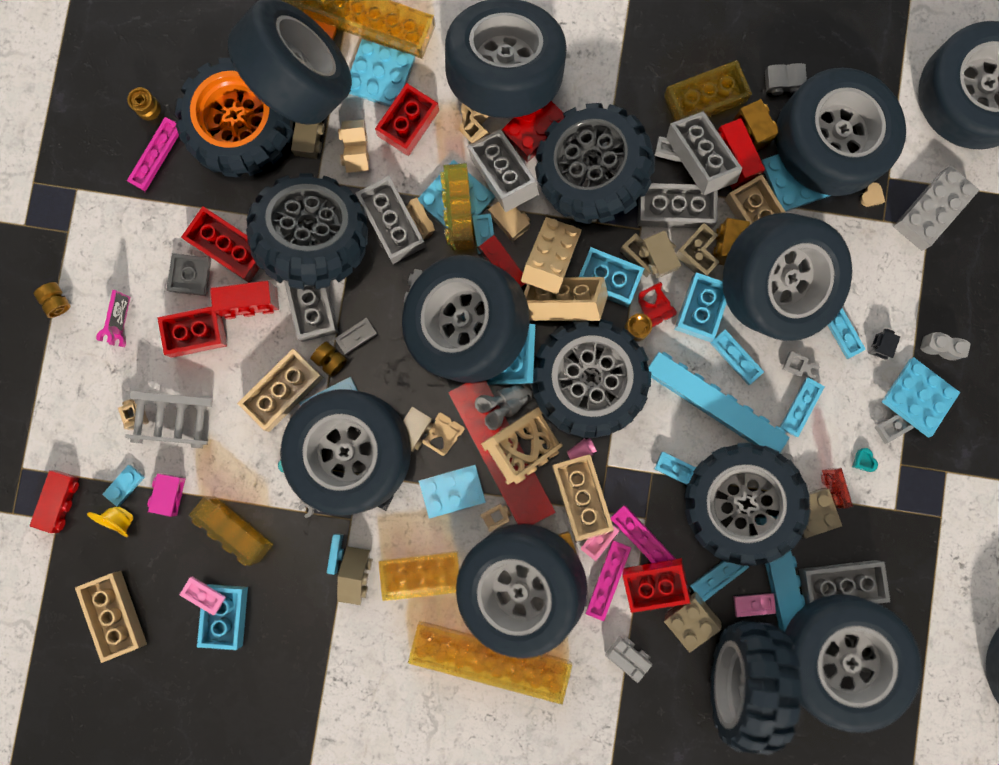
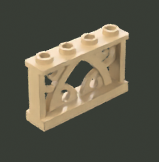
[481,406,563,485]

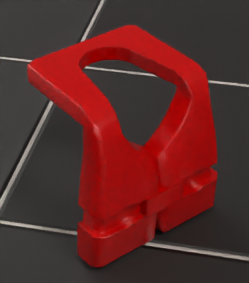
[638,282,677,328]

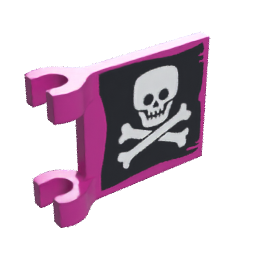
[96,290,130,347]

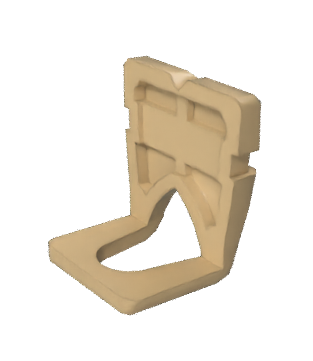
[422,412,465,456]

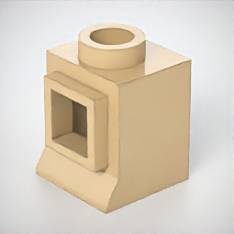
[118,399,149,430]
[480,503,511,532]

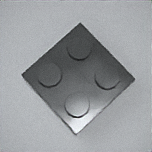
[166,253,212,296]

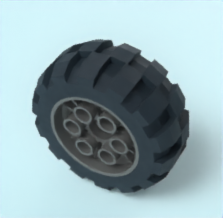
[535,103,655,224]

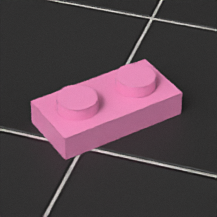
[580,526,620,561]
[180,577,226,615]
[733,593,776,617]

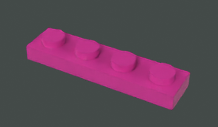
[127,117,179,192]
[610,504,676,563]
[585,540,631,621]

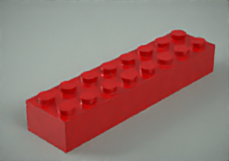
[448,381,556,525]

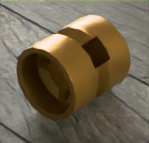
[127,87,161,120]
[34,282,71,318]
[624,313,652,342]
[310,341,347,377]

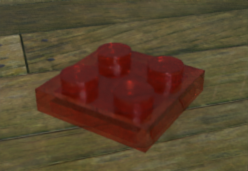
[821,468,853,509]

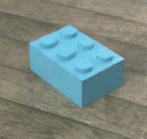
[579,247,644,307]
[674,272,727,342]
[419,465,486,519]
[197,584,248,650]

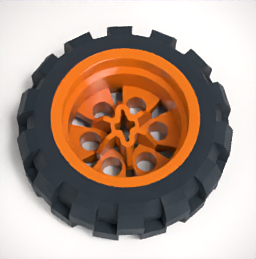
[175,57,295,177]

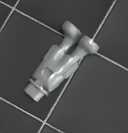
[475,383,533,430]

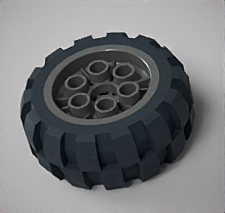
[246,173,368,290]

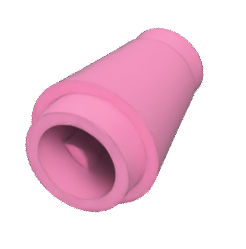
[567,438,597,460]

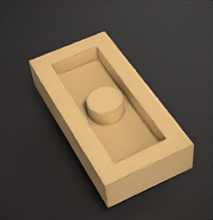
[406,198,435,240]

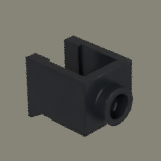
[868,329,901,360]

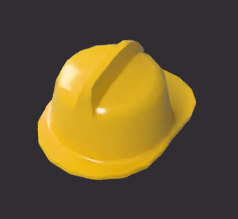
[87,507,133,537]

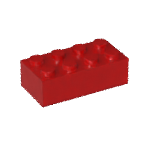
[181,206,260,283]

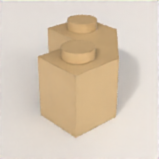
[460,104,490,144]
[338,119,369,173]

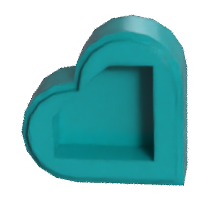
[852,448,878,472]

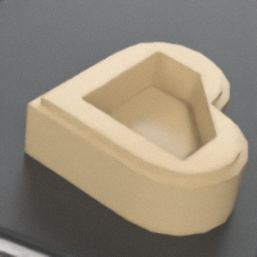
[860,183,885,207]

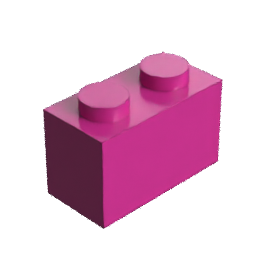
[147,473,186,517]

